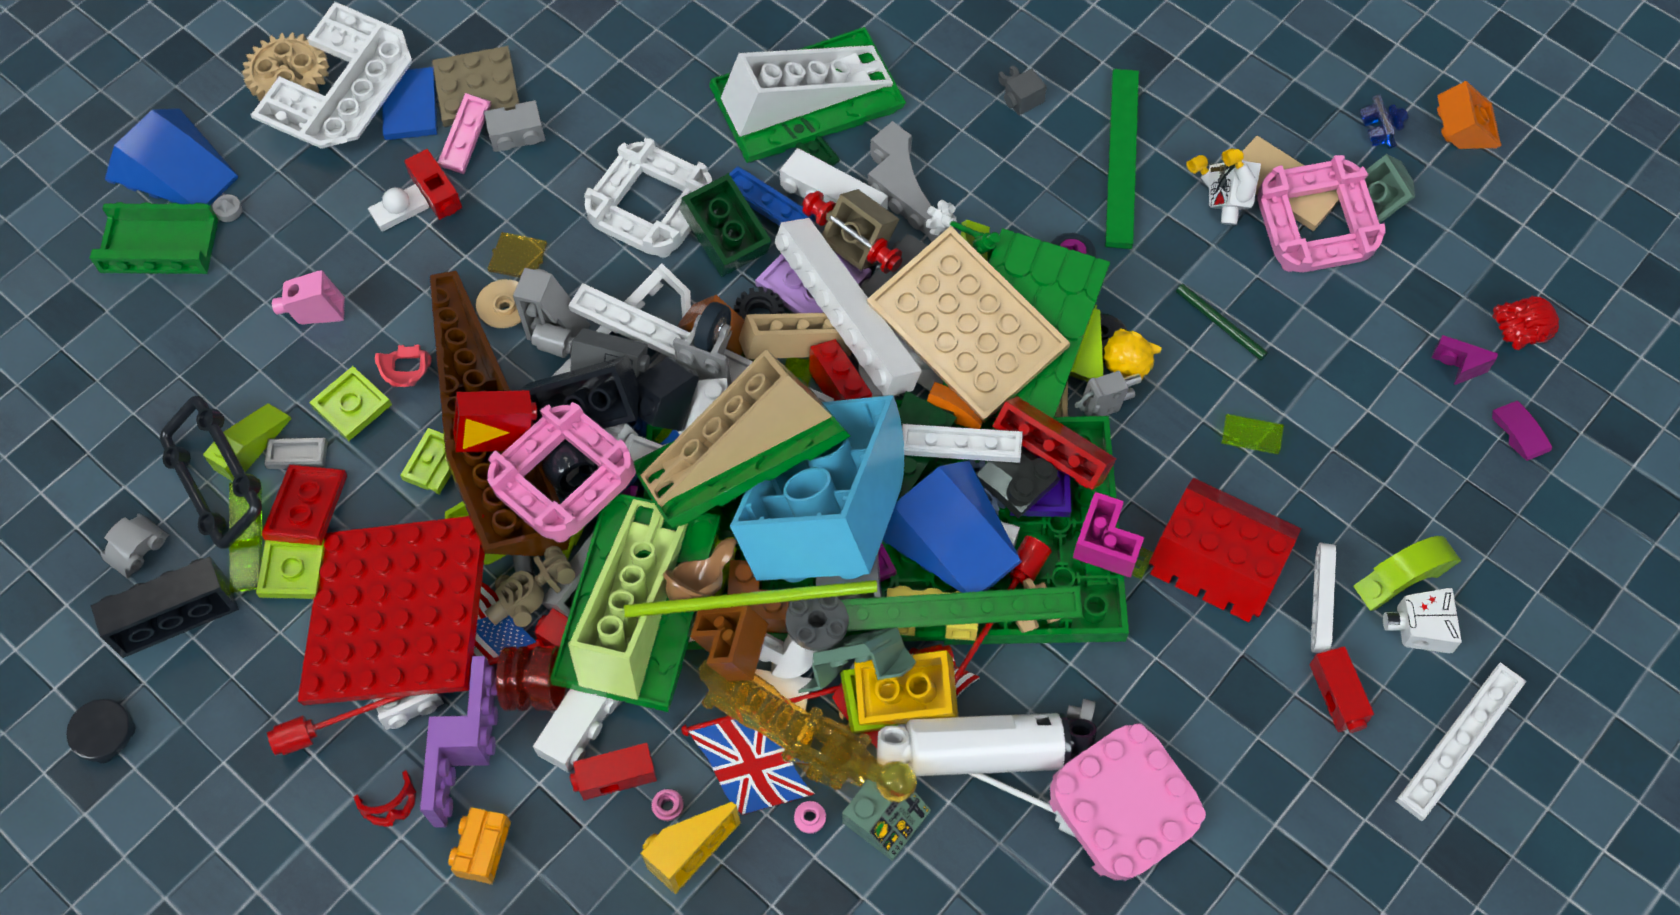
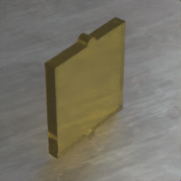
[488,232,547,278]

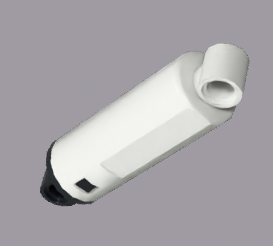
[876,713,1097,776]

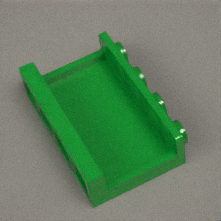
[90,202,219,274]

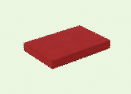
[261,464,347,546]

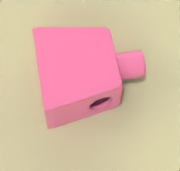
[272,270,345,325]

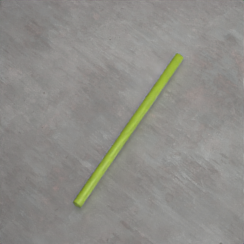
[624,580,877,618]

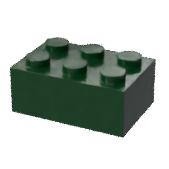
[679,173,772,277]

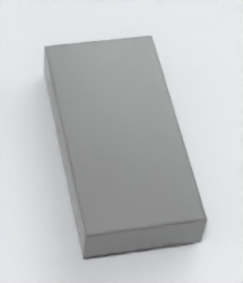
[265,438,328,469]

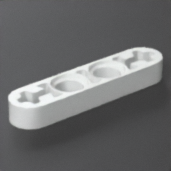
[1311,543,1336,653]

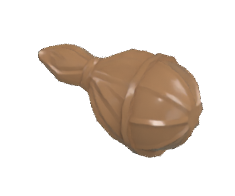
[663,538,738,612]

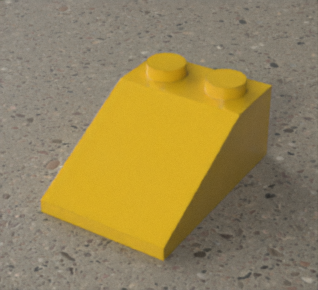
[854,650,959,725]
[641,802,741,894]

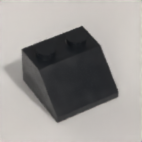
[637,357,699,431]

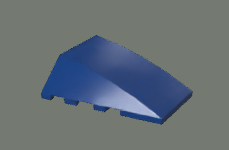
[105,108,238,205]
[882,460,1021,593]

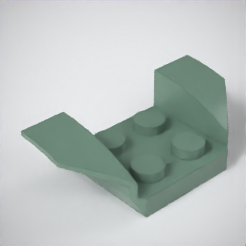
[798,628,916,693]

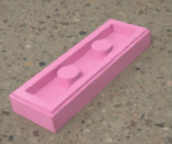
[438,93,491,174]

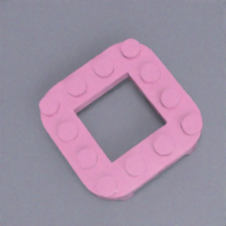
[1257,155,1385,272]
[487,402,636,542]

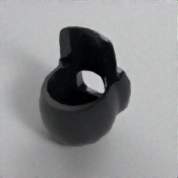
[542,439,600,500]

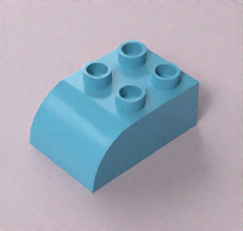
[730,395,904,583]

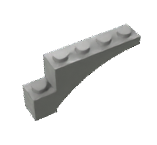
[868,121,942,242]

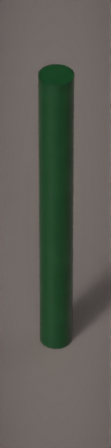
[1176,284,1268,361]

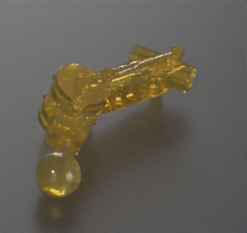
[698,660,917,802]

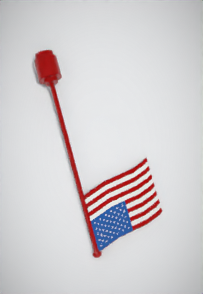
[267,582,544,755]

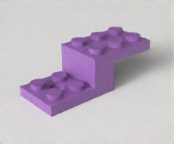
[420,656,500,827]

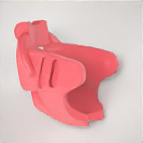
[375,345,432,387]

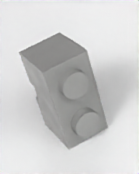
[484,100,546,152]

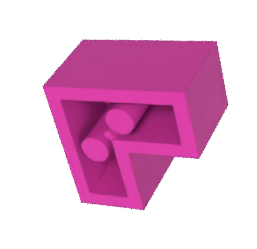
[1073,492,1144,578]

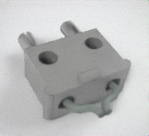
[1075,371,1142,416]

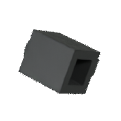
[998,65,1047,116]

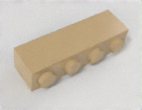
[739,313,852,359]

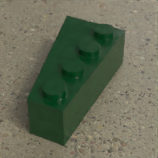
[897,391,957,501]

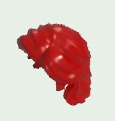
[1493,296,1559,350]

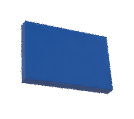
[382,67,438,140]

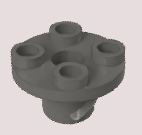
[785,596,849,651]

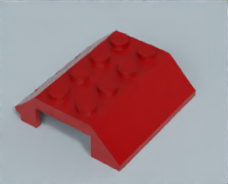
[1149,478,1302,623]

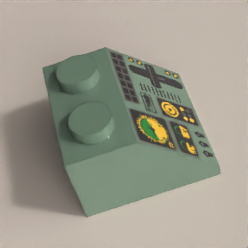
[842,766,931,861]

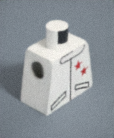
[1383,588,1462,653]

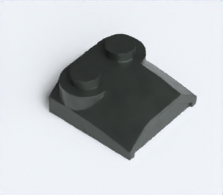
[977,446,1060,519]

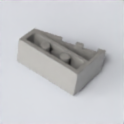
[513,268,591,340]

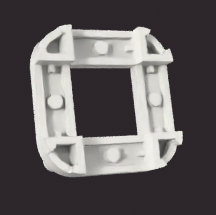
[584,138,713,258]

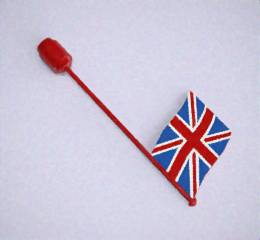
[681,644,956,815]

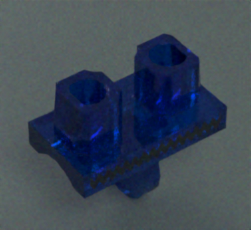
[1360,95,1408,149]

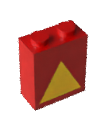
[453,390,537,452]

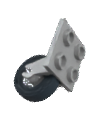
[673,302,732,387]

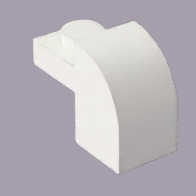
[759,633,816,678]

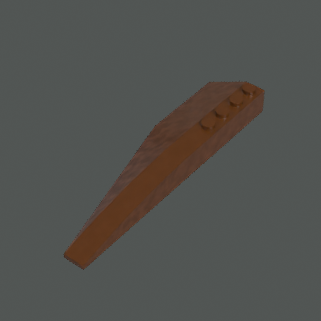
[430,270,571,556]

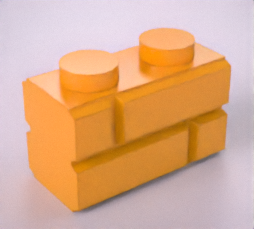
[449,807,511,884]

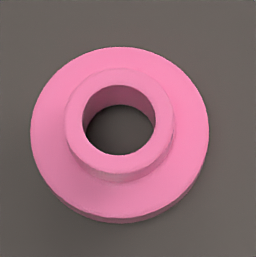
[652,789,684,821]
[794,801,826,834]

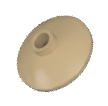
[476,279,521,328]

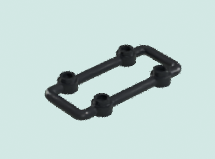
[160,396,262,549]

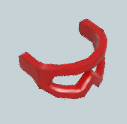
[353,770,416,827]

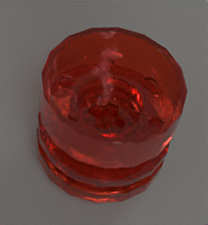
[496,646,566,711]

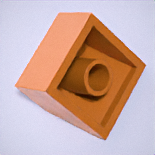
[1437,81,1501,149]

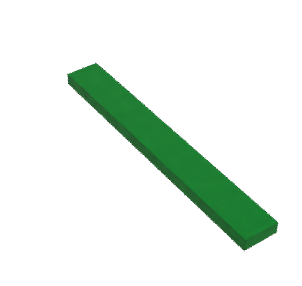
[1105,69,1139,249]
[841,586,1083,631]

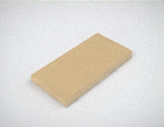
[1242,136,1340,231]

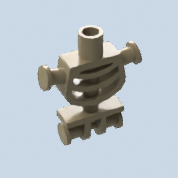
[484,546,575,627]

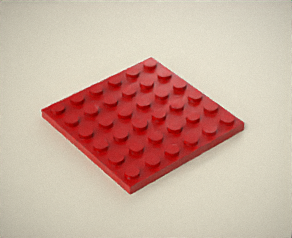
[297,514,485,705]

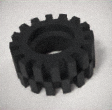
[734,287,784,320]

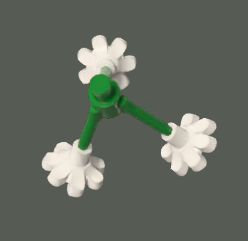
[926,200,1000,263]

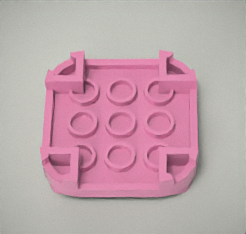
[1049,724,1206,881]

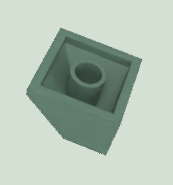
[1365,154,1415,224]

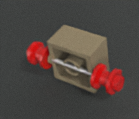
[802,189,903,274]

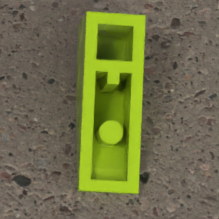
[203,403,291,482]

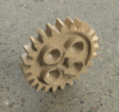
[242,32,329,102]

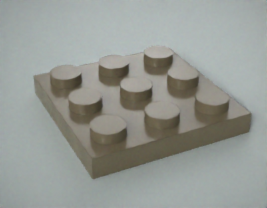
[432,46,520,127]

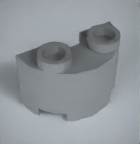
[100,513,169,579]

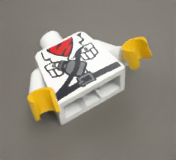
[1186,148,1261,225]

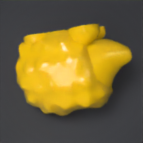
[1103,329,1162,379]

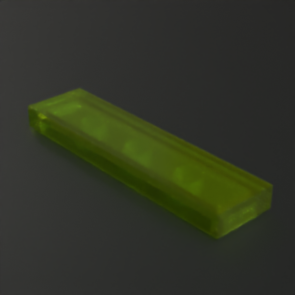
[229,480,262,593]

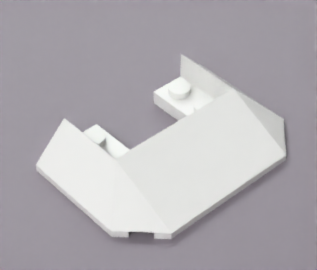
[251,2,412,149]

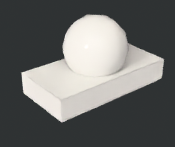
[368,184,430,232]

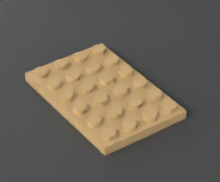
[866,226,1070,423]

